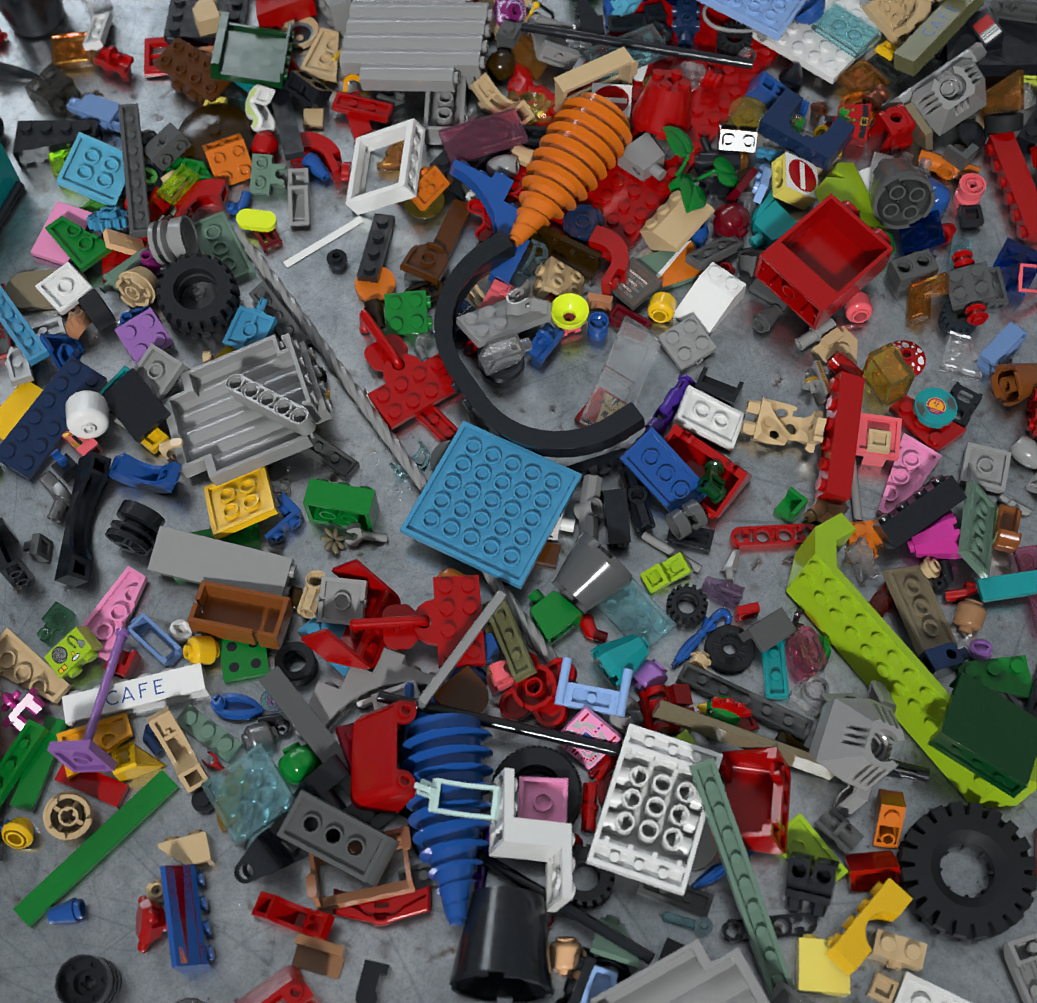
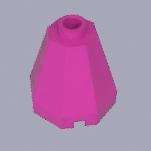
[907,510,962,559]

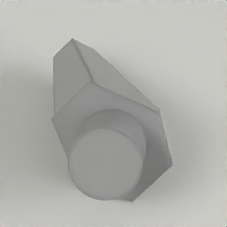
[998,494,1034,516]
[721,549,740,582]

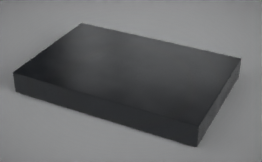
[102,368,171,443]

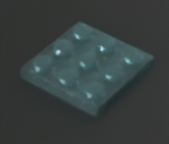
[201,743,296,846]

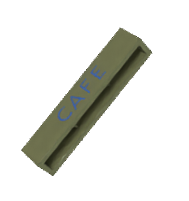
[893,0,984,77]

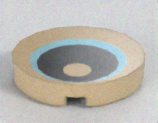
[281,17,319,49]

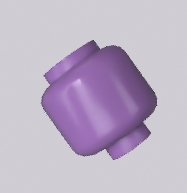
[634,659,668,691]

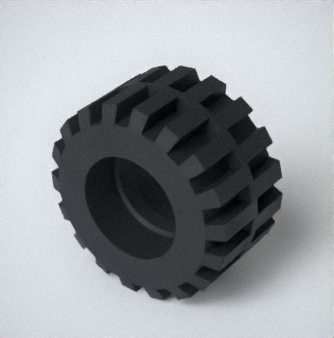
[569,844,615,911]

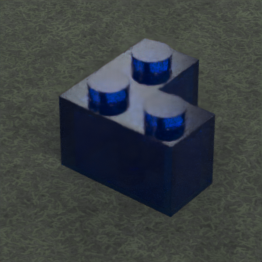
[993,237,1037,299]

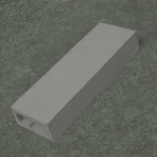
[147,526,297,597]

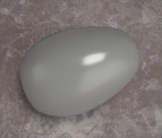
[486,154,519,178]
[1010,436,1037,469]

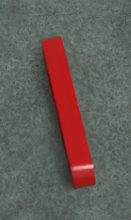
[729,523,815,550]

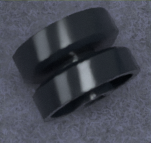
[477,335,525,388]

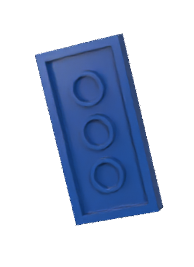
[618,427,707,512]

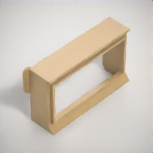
[552,47,638,113]

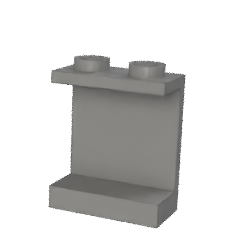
[531,14,580,70]

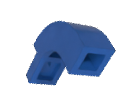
[108,453,182,493]

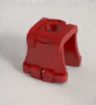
[867,104,916,156]

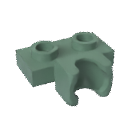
[249,154,288,196]

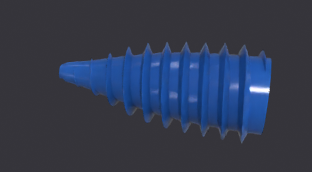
[400,713,494,926]

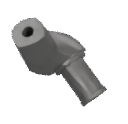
[38,470,71,523]

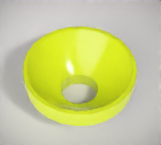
[551,293,589,330]

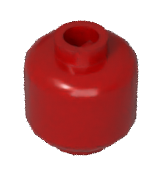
[250,131,279,158]

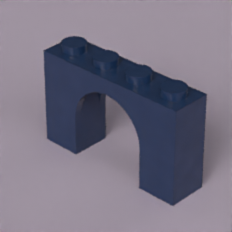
[758,88,855,171]

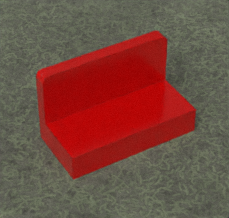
[844,850,900,892]

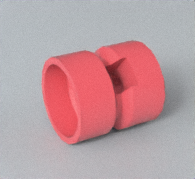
[953,173,986,209]

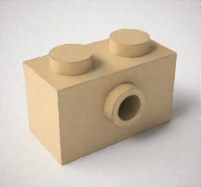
[867,929,928,973]

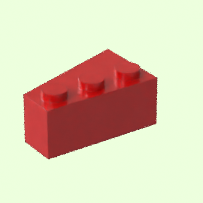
[256,0,317,29]

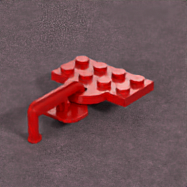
[359,309,455,430]
[349,575,486,668]

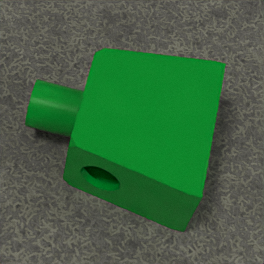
[528,589,582,645]

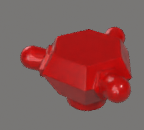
[136,895,167,952]

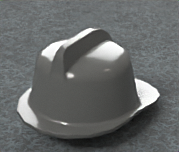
[737,247,767,277]

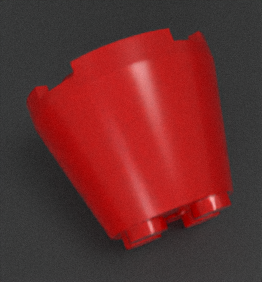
[630,68,691,140]

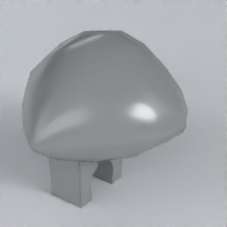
[607,695,643,734]

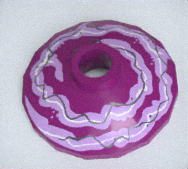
[493,0,527,27]

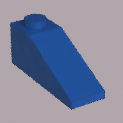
[745,71,810,119]

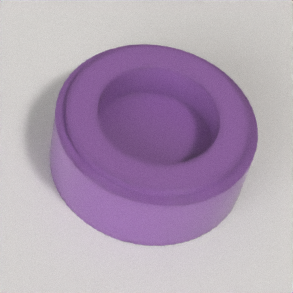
[968,639,993,661]

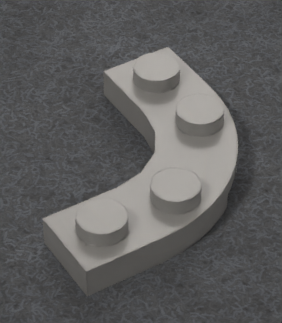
[6,316,67,387]

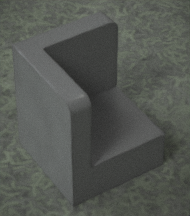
[942,143,979,172]

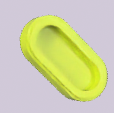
[236,209,277,232]

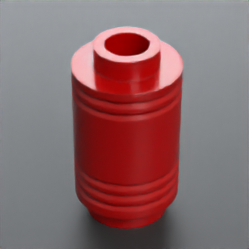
[826,351,864,378]

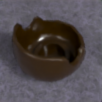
[486,50,515,80]

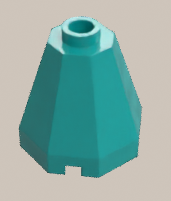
[590,634,650,692]

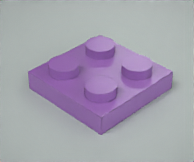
[115,307,174,364]

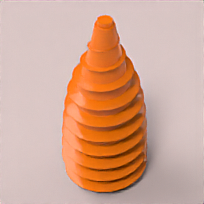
[509,92,632,247]

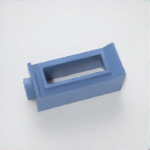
[975,322,1028,376]
[126,613,184,668]

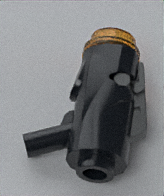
[695,135,748,177]

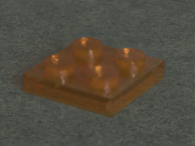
[52,32,93,71]

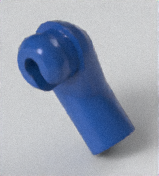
[226,191,252,215]

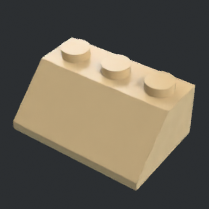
[639,190,715,252]

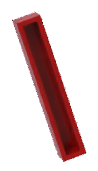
[984,132,1037,246]
[815,371,865,505]

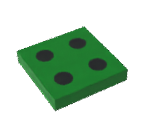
[218,638,270,683]

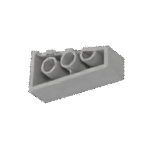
[316,0,354,38]

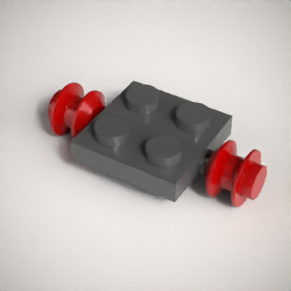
[944,249,996,326]

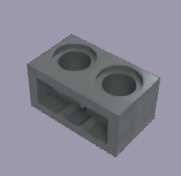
[886,248,939,292]

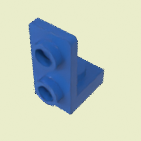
[265,492,304,546]

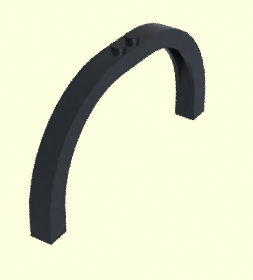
[434,230,645,458]

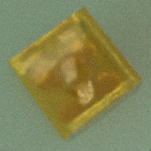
[862,342,915,407]

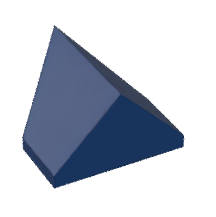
[39,334,86,370]

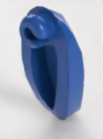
[211,693,264,720]

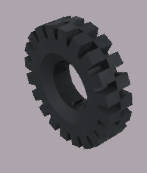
[897,801,1037,942]

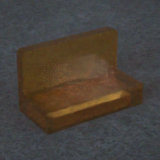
[511,34,554,80]

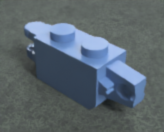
[66,93,120,134]

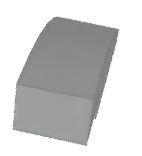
[287,168,311,227]

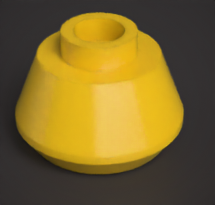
[1,817,34,849]

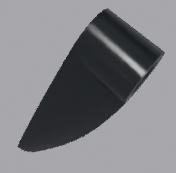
[0,62,41,82]

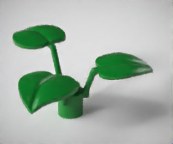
[662,126,739,213]

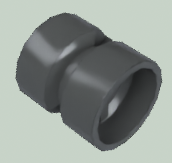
[665,499,708,540]

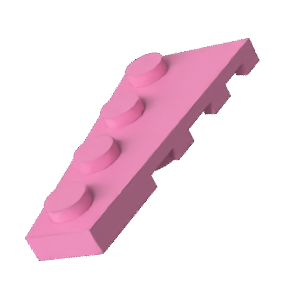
[877,433,942,515]
[81,566,148,662]

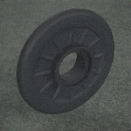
[704,625,755,673]

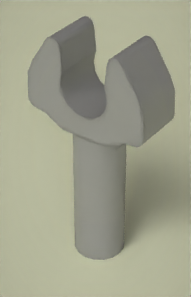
[345,523,387,547]

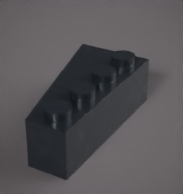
[13,120,103,168]
[872,474,967,549]

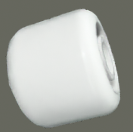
[65,390,109,439]

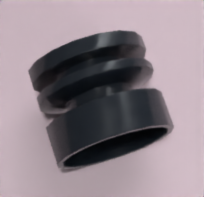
[105,500,166,556]
[55,954,121,1003]

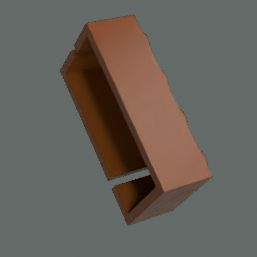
[187,580,293,650]

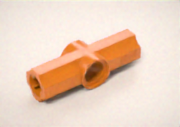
[916,149,981,180]

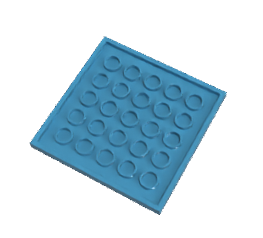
[400,421,582,589]

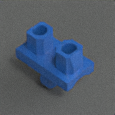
[525,322,564,363]

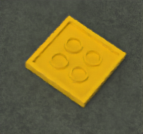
[203,466,278,540]

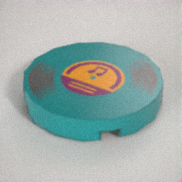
[913,387,958,429]

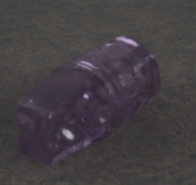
[702,576,745,606]

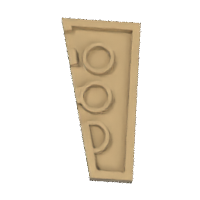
[0,628,73,704]

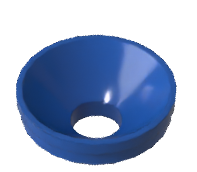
[794,0,826,26]

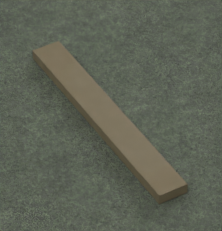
[652,700,835,780]

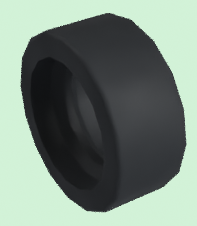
[984,112,1024,133]

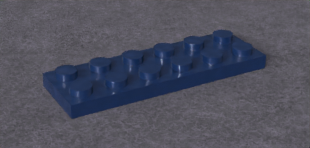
[0,356,107,481]

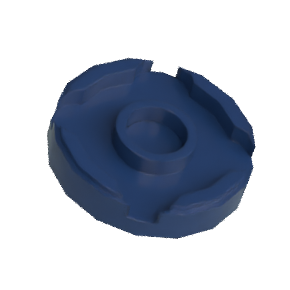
[563,204,603,242]

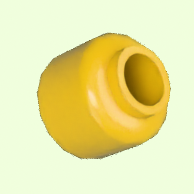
[648,292,677,323]
[183,635,220,666]

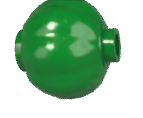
[278,742,322,785]

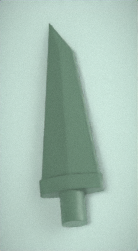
[99,247,150,294]

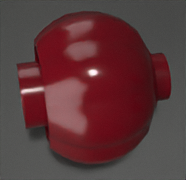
[713,203,750,239]

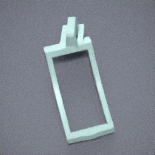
[414,778,501,820]

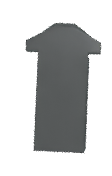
[989,0,1037,24]

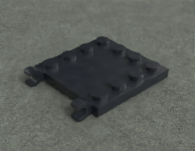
[163,0,249,45]

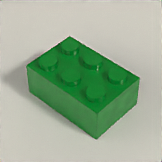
[303,478,379,532]

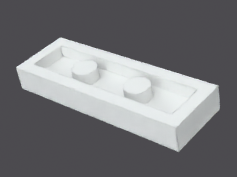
[82,11,113,51]

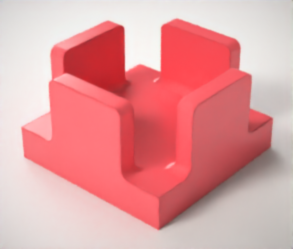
[856,413,902,467]

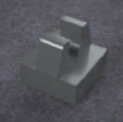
[23,533,53,563]

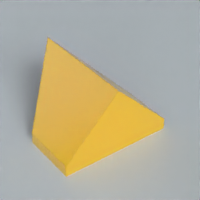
[111,741,167,783]

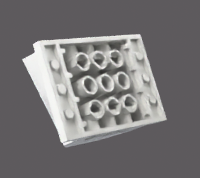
[586,723,723,896]

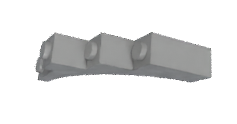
[295,648,445,741]

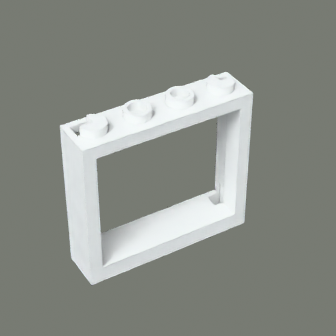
[346,118,426,215]

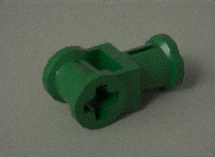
[696,460,727,504]

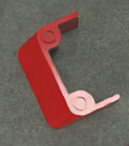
[301,559,401,670]

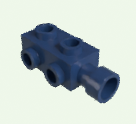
[672,0,700,49]

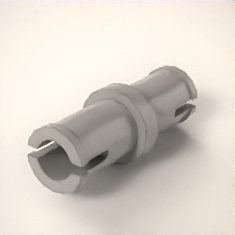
[795,317,837,351]

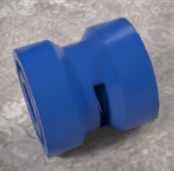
[588,312,609,340]

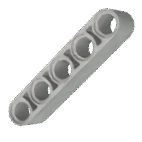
[225,373,316,436]

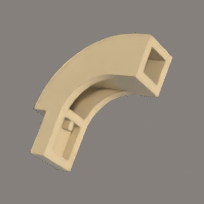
[893,0,931,37]
[469,72,535,129]
[146,706,210,793]

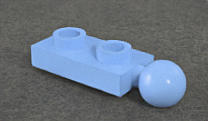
[751,163,772,204]

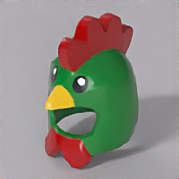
[697,695,752,727]

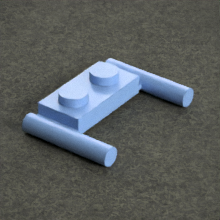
[554,657,633,717]

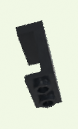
[0,517,34,588]

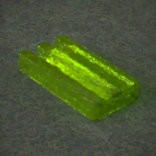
[157,163,199,205]

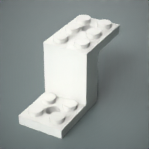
[489,768,575,912]

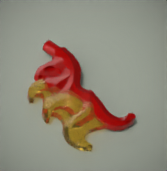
[507,62,570,122]

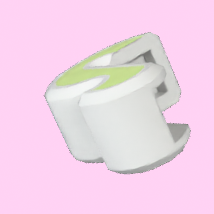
[245,84,276,133]

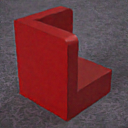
[104,650,142,680]

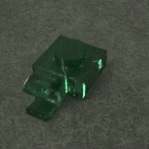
[37,601,76,644]

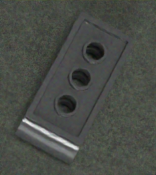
[277,789,400,887]

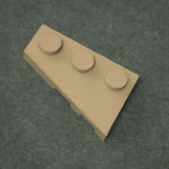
[300,27,340,83]

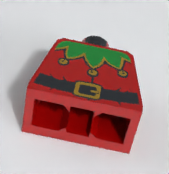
[824,104,872,147]

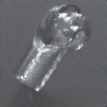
[413,333,431,362]

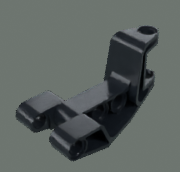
[234,754,379,884]

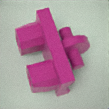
[1,687,45,731]

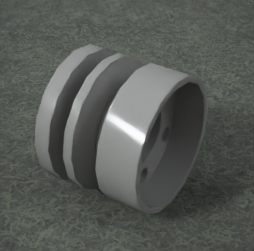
[147,215,199,265]

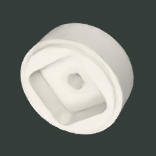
[168,619,192,643]

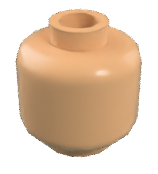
[549,936,582,975]

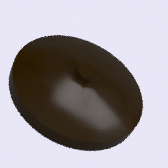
[179,104,257,174]

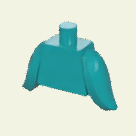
[749,187,797,249]

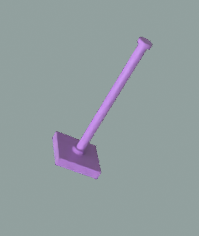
[47,628,130,773]

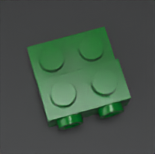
[384,290,432,336]

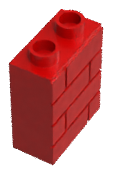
[754,194,894,330]

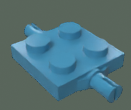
[222,297,278,350]

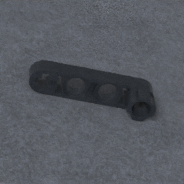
[720,912,817,945]

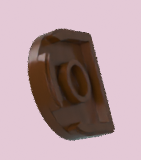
[400,242,449,285]
[433,665,489,714]

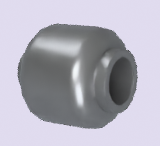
[241,721,278,756]

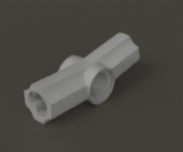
[574,474,603,541]

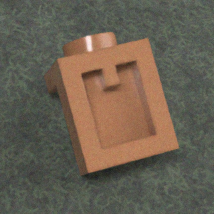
[586,292,613,320]

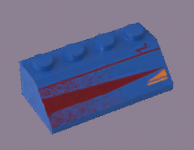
[160,865,215,974]

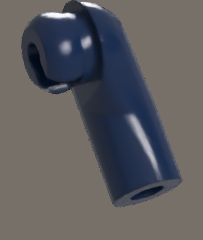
[143,724,164,757]

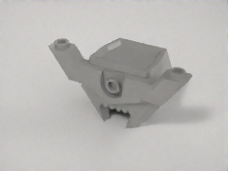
[879,42,987,136]
[808,680,905,819]

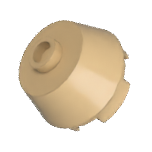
[115,266,158,307]
[43,791,93,840]

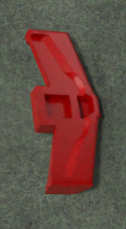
[333,886,432,926]

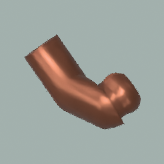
[810,101,829,116]

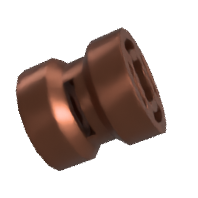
[862,84,890,112]

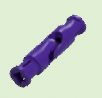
[635,374,696,441]

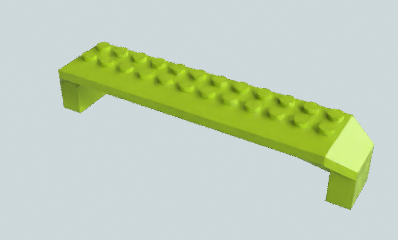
[786,512,1037,807]

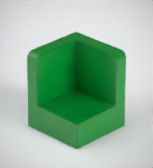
[774,487,809,524]

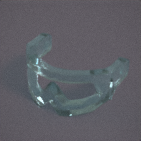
[517,239,548,278]
[389,441,430,478]

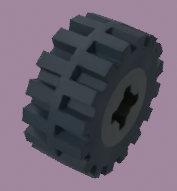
[938,300,976,339]

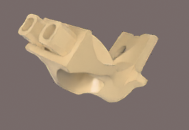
[740,398,827,453]

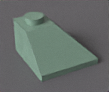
[590,914,641,968]

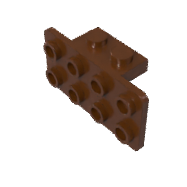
[154,38,232,105]

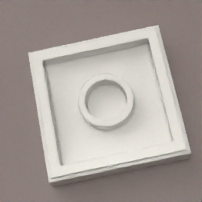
[35,261,94,316]

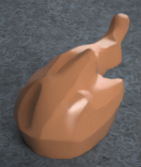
[65,304,92,340]

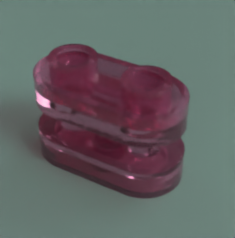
[785,626,827,681]

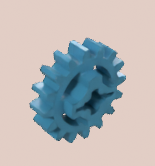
[86,206,129,233]

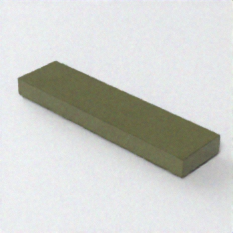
[483,597,537,683]

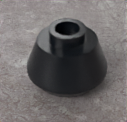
[778,62,804,88]

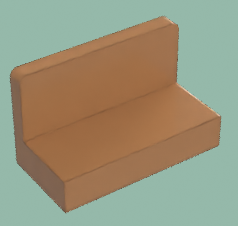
[292,933,348,979]

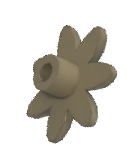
[320,527,346,555]

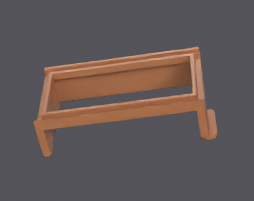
[306,825,416,912]

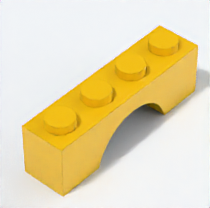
[825,878,913,976]

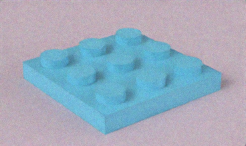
[56,132,125,207]

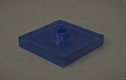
[899,210,946,255]

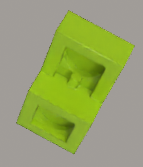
[640,552,694,594]

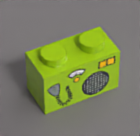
[44,626,103,678]

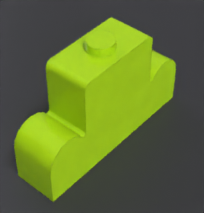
[814,162,886,229]

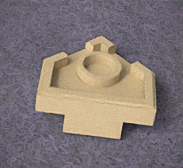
[811,326,858,366]

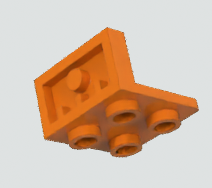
[202,133,252,186]
[411,165,451,211]

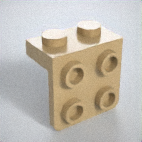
[532,256,584,299]

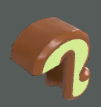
[992,504,1022,554]

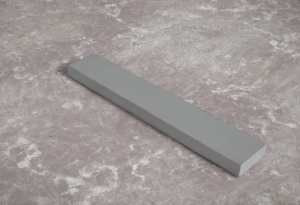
[416,590,506,711]

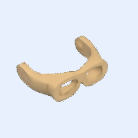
[159,438,184,463]

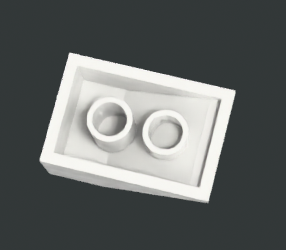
[673,262,746,336]

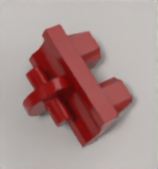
[93,45,134,77]

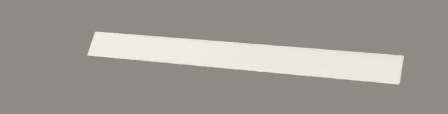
[283,216,364,268]

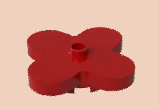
[499,652,577,729]

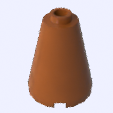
[991,363,1037,406]

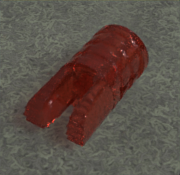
[869,582,894,617]

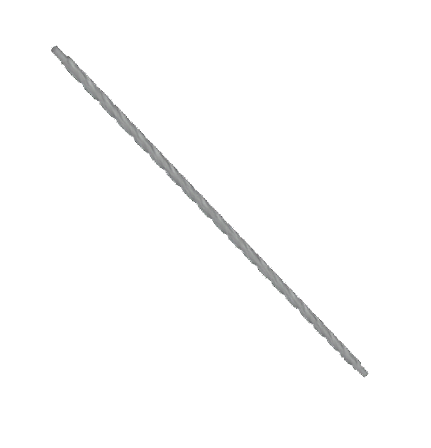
[236,231,621,746]

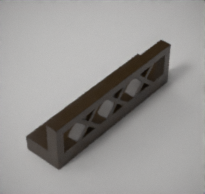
[525,225,602,282]

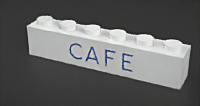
[62,662,210,729]

